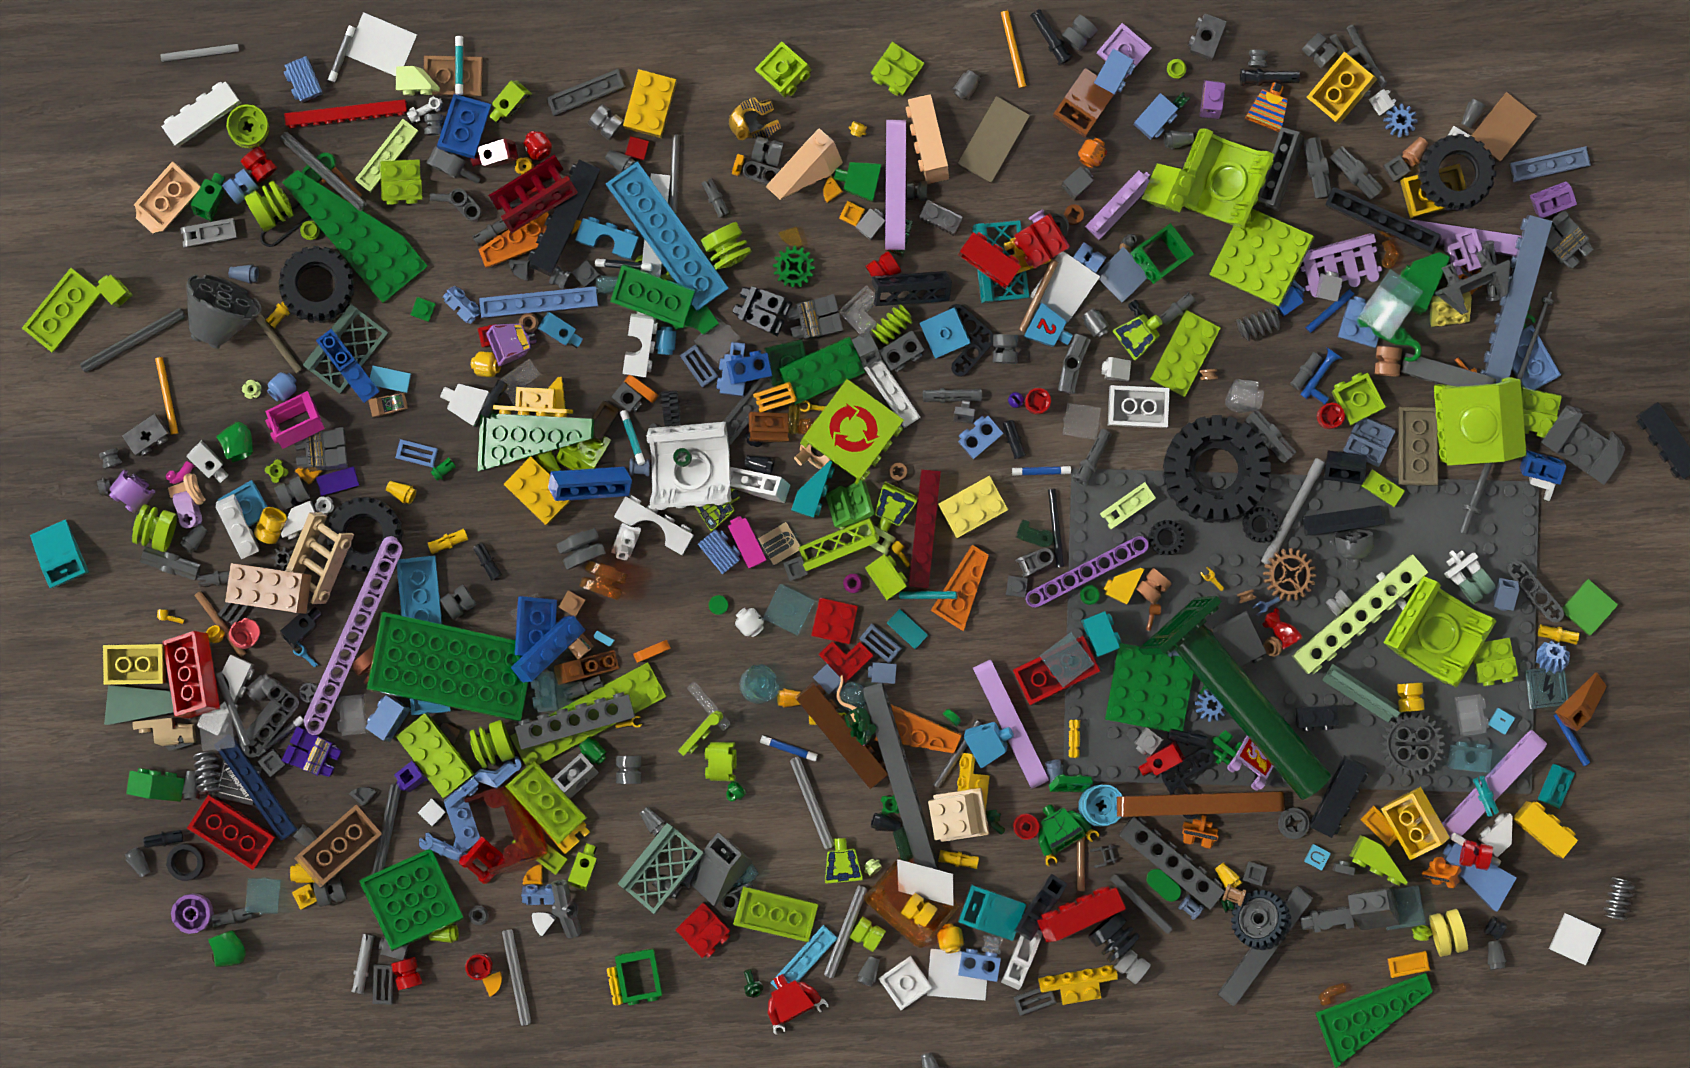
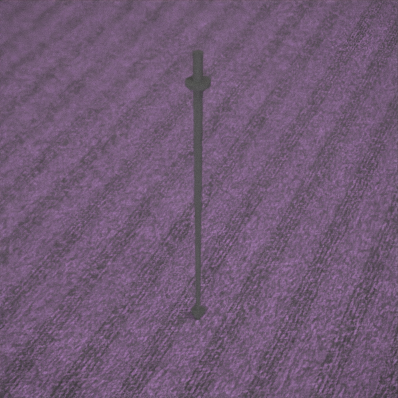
[1460,292,1554,535]

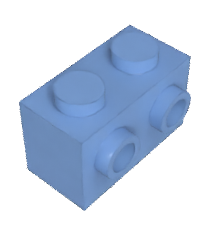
[1094,49,1136,94]
[1133,93,1178,140]
[365,695,411,742]

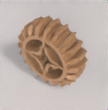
[1263,548,1316,601]

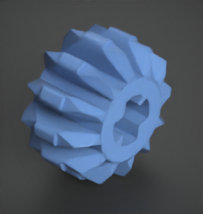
[1384,104,1417,138]
[1536,640,1570,674]
[1195,689,1226,722]

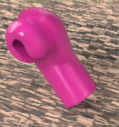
[166,461,194,484]

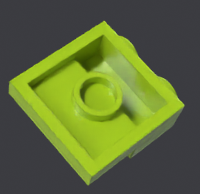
[755,41,811,98]
[871,42,924,96]
[380,159,422,204]
[1332,372,1386,426]
[1522,387,1562,437]
[1473,638,1518,686]

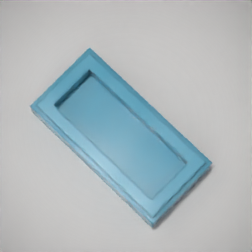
[370,366,411,393]

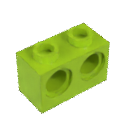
[96,275,133,308]

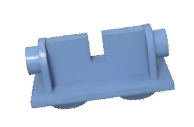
[443,286,481,324]
[521,884,555,905]

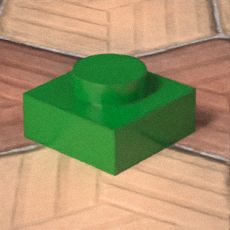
[410,297,436,322]

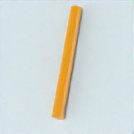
[1001,11,1026,88]
[155,357,178,435]

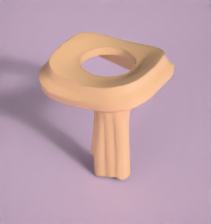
[794,444,831,469]
[168,473,206,505]

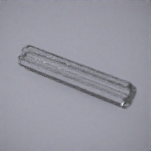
[687,682,731,731]

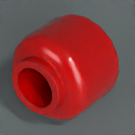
[523,131,552,161]

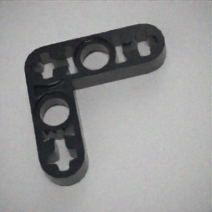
[948,304,994,377]
[1161,748,1214,819]

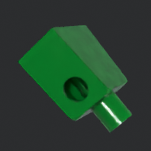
[834,162,881,202]
[191,173,225,222]

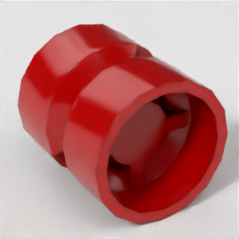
[240,146,277,183]
[865,251,902,277]
[1025,388,1051,415]
[1316,403,1345,429]
[1013,813,1039,840]
[1459,840,1493,871]
[465,953,493,980]
[391,957,422,990]

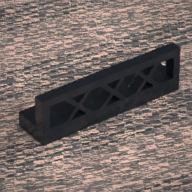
[871,271,952,306]
[1302,505,1385,536]

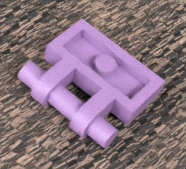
[1443,228,1482,276]

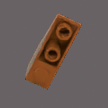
[553,650,619,685]
[1555,672,1607,731]

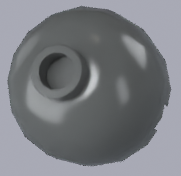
[1335,529,1374,563]

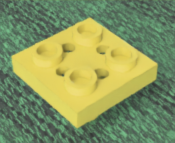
[1430,288,1472,327]

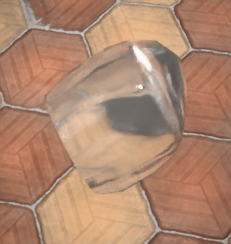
[1225,379,1264,413]

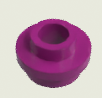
[843,574,863,593]

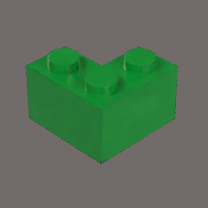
[126,768,185,802]

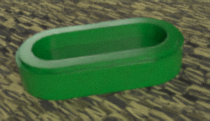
[301,153,336,183]
[1146,869,1181,902]

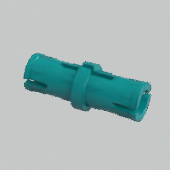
[1473,776,1499,816]

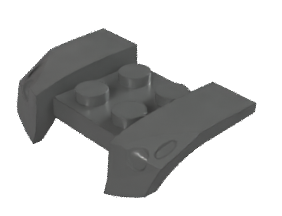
[1541,405,1625,485]

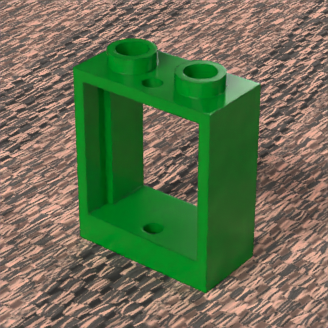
[1131,223,1194,284]
[615,948,663,1005]

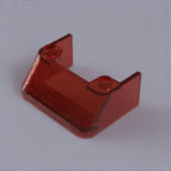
[464,786,548,875]

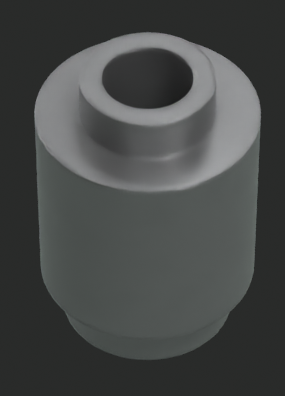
[953,70,981,100]
[1082,308,1110,338]
[247,673,274,702]

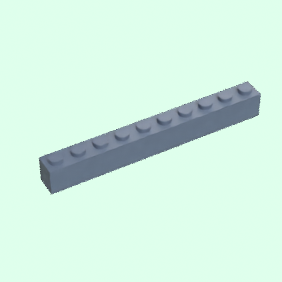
[1480,215,1552,384]

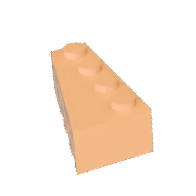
[905,94,949,184]

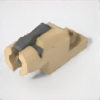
[132,718,196,751]

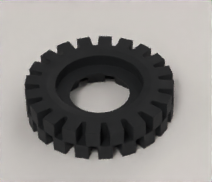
[1163,415,1271,523]

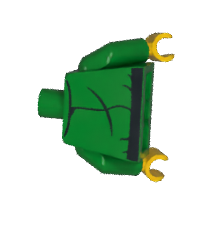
[1038,804,1099,867]

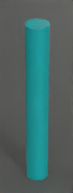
[899,591,958,599]

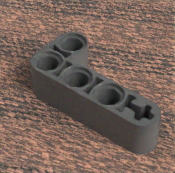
[239,678,299,757]

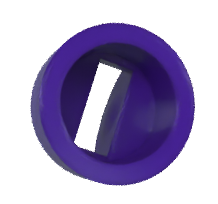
[1008,392,1024,408]

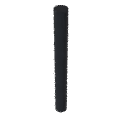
[1048,489,1064,567]

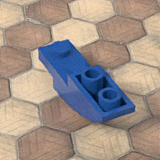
[316,329,380,403]

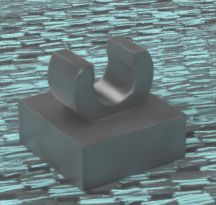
[953,400,975,424]

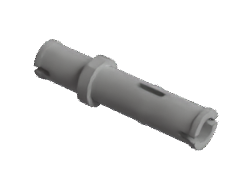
[351,934,375,994]

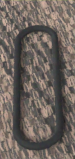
[260,203,311,247]

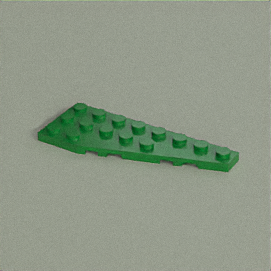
[282,170,428,303]

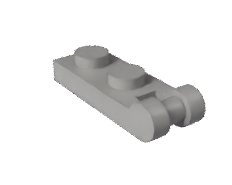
[180,218,237,248]

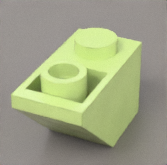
[396,66,440,96]

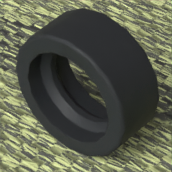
[166,843,205,881]

